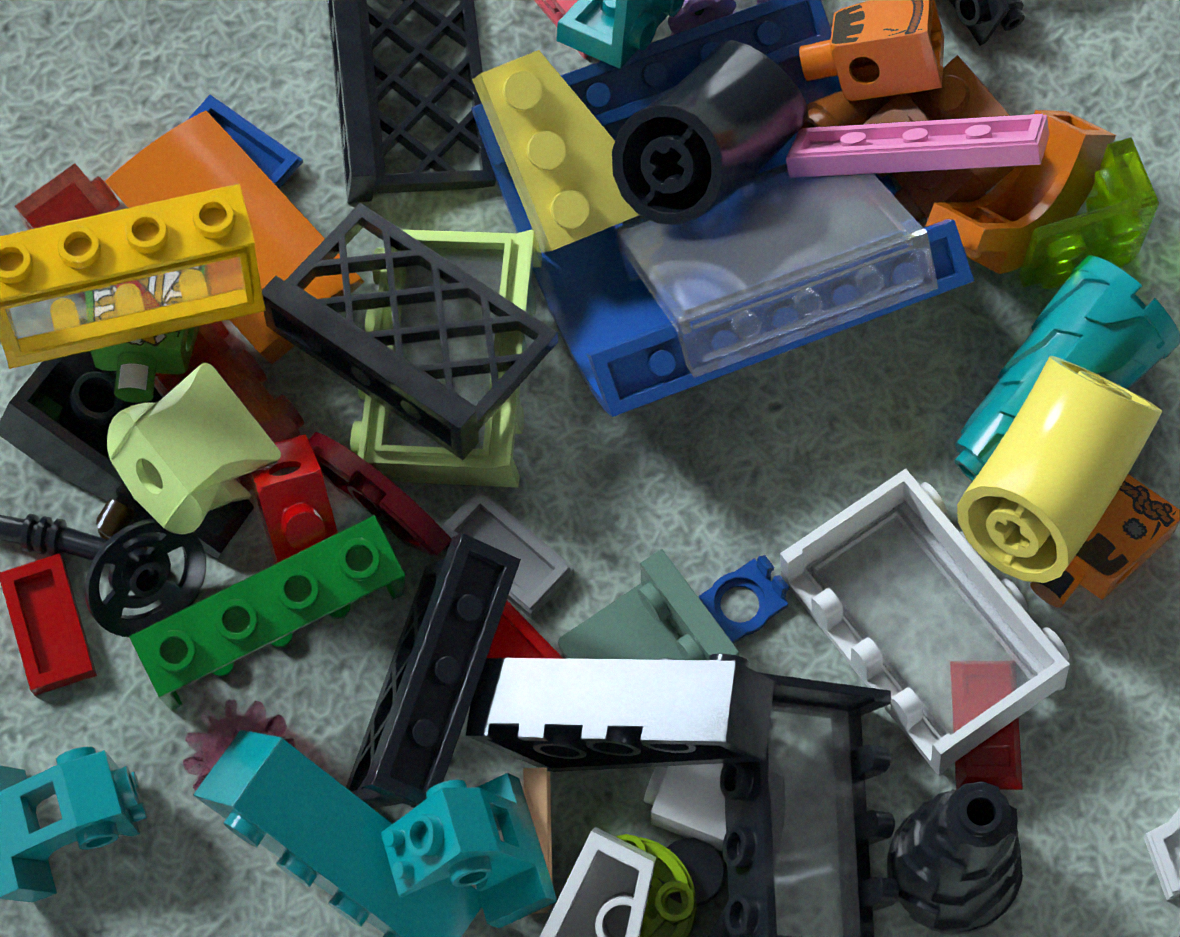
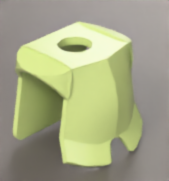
[107,363,281,534]

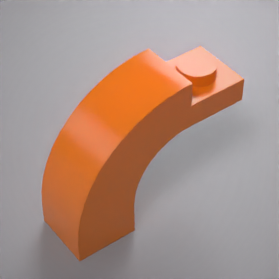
[925,110,1116,274]

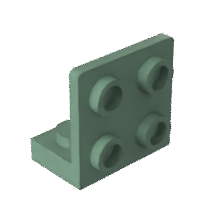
[558,549,739,660]

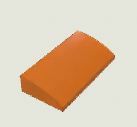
[105,110,364,364]

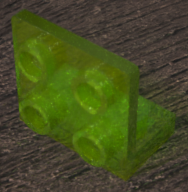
[1019,137,1159,289]

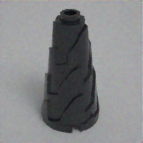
[887,781,1023,935]

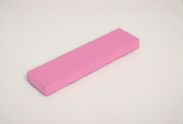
[786,114,1049,178]

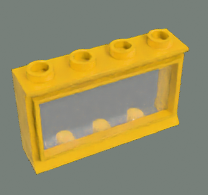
[0,184,266,369]

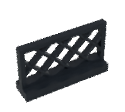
[327,0,496,204]
[262,203,558,460]
[346,533,521,809]

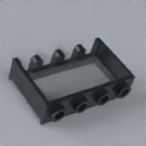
[720,672,899,937]

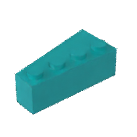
[193,730,482,937]

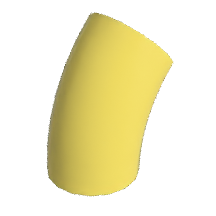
[957,356,1162,583]

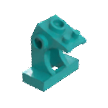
[0,747,148,902]
[381,773,557,928]

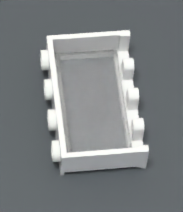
[780,469,1070,776]

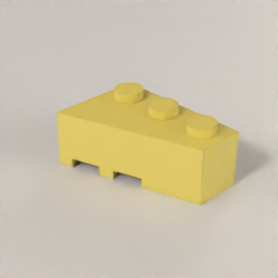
[472,50,639,252]

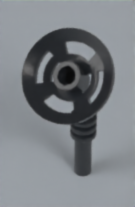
[0,514,206,637]

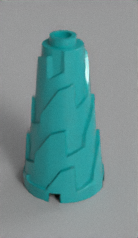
[954,255,1180,482]

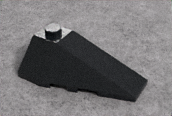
[0,313,254,558]

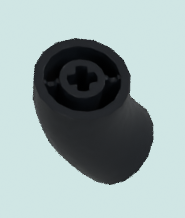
[612,40,809,225]

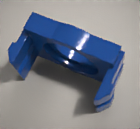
[698,555,790,644]

